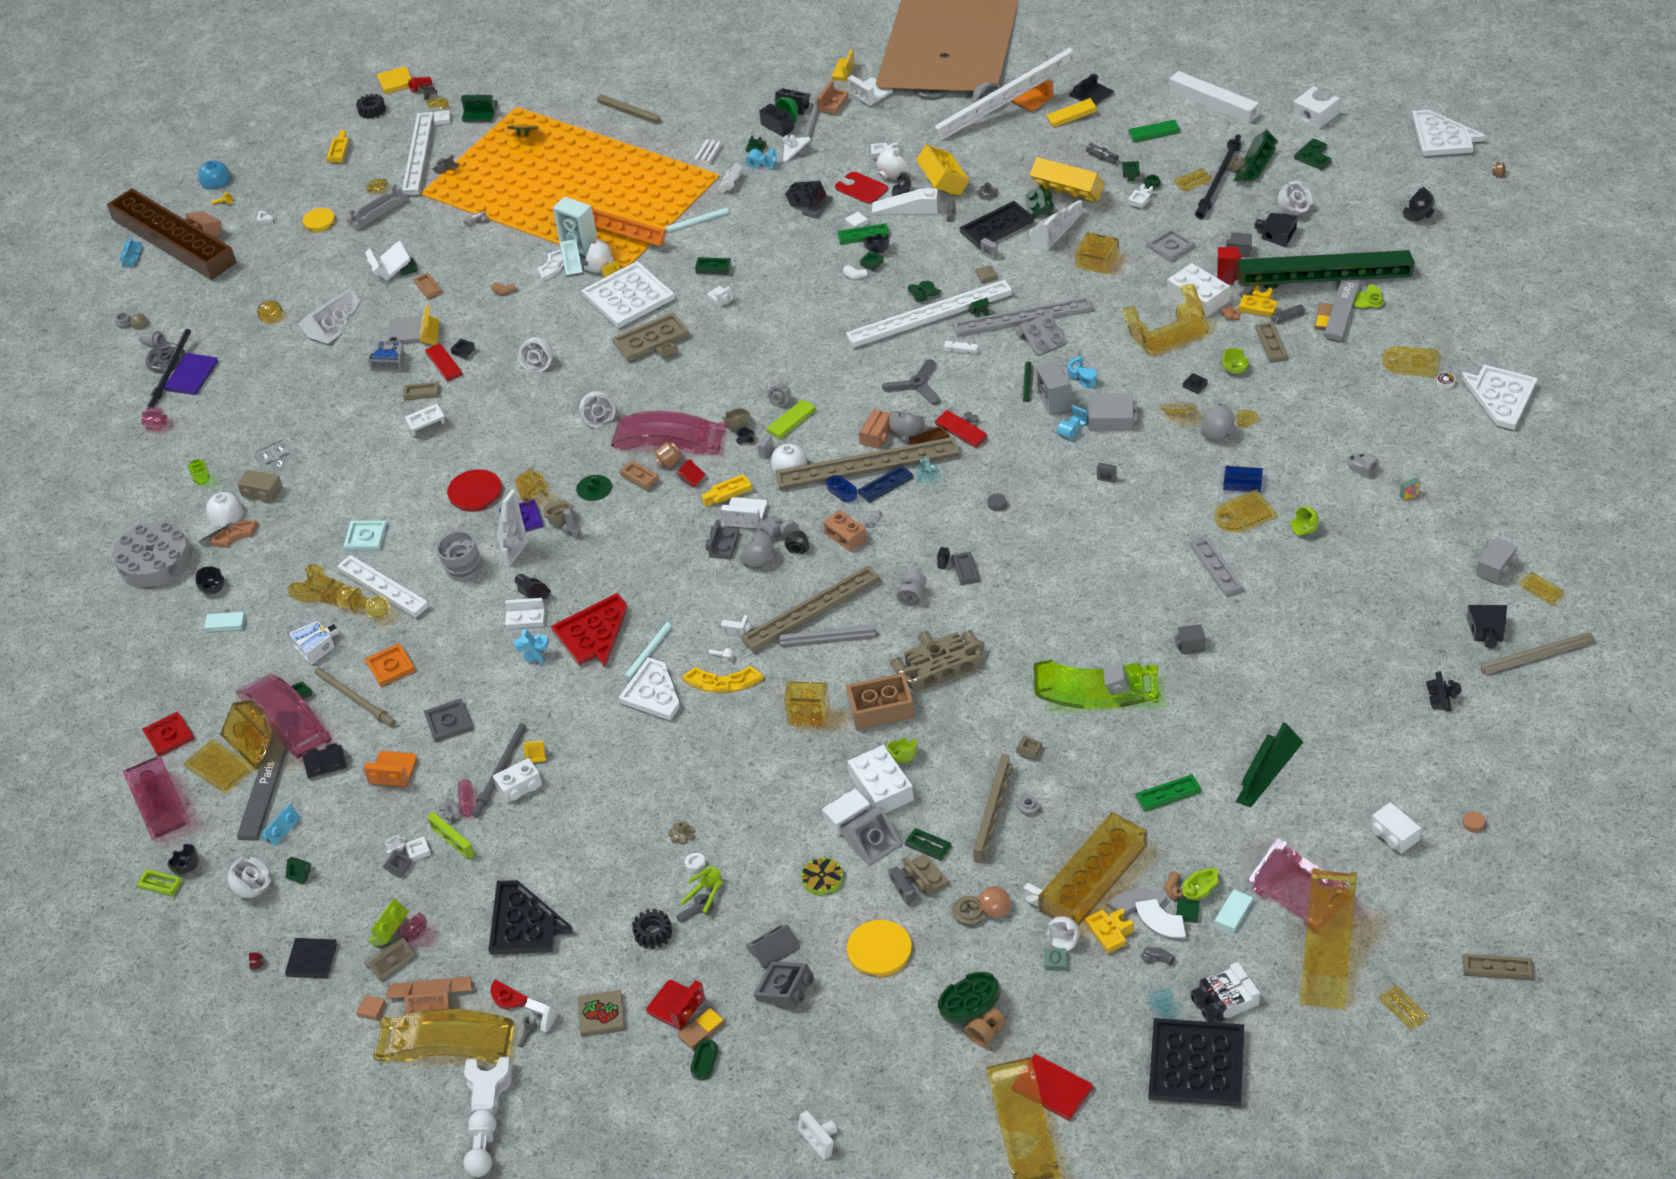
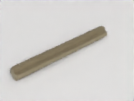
[596,94,661,124]

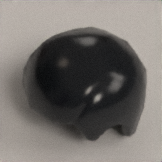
[891,172,912,196]
[863,233,890,254]
[195,566,225,595]
[167,844,199,875]

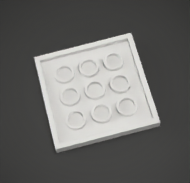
[581,261,675,329]

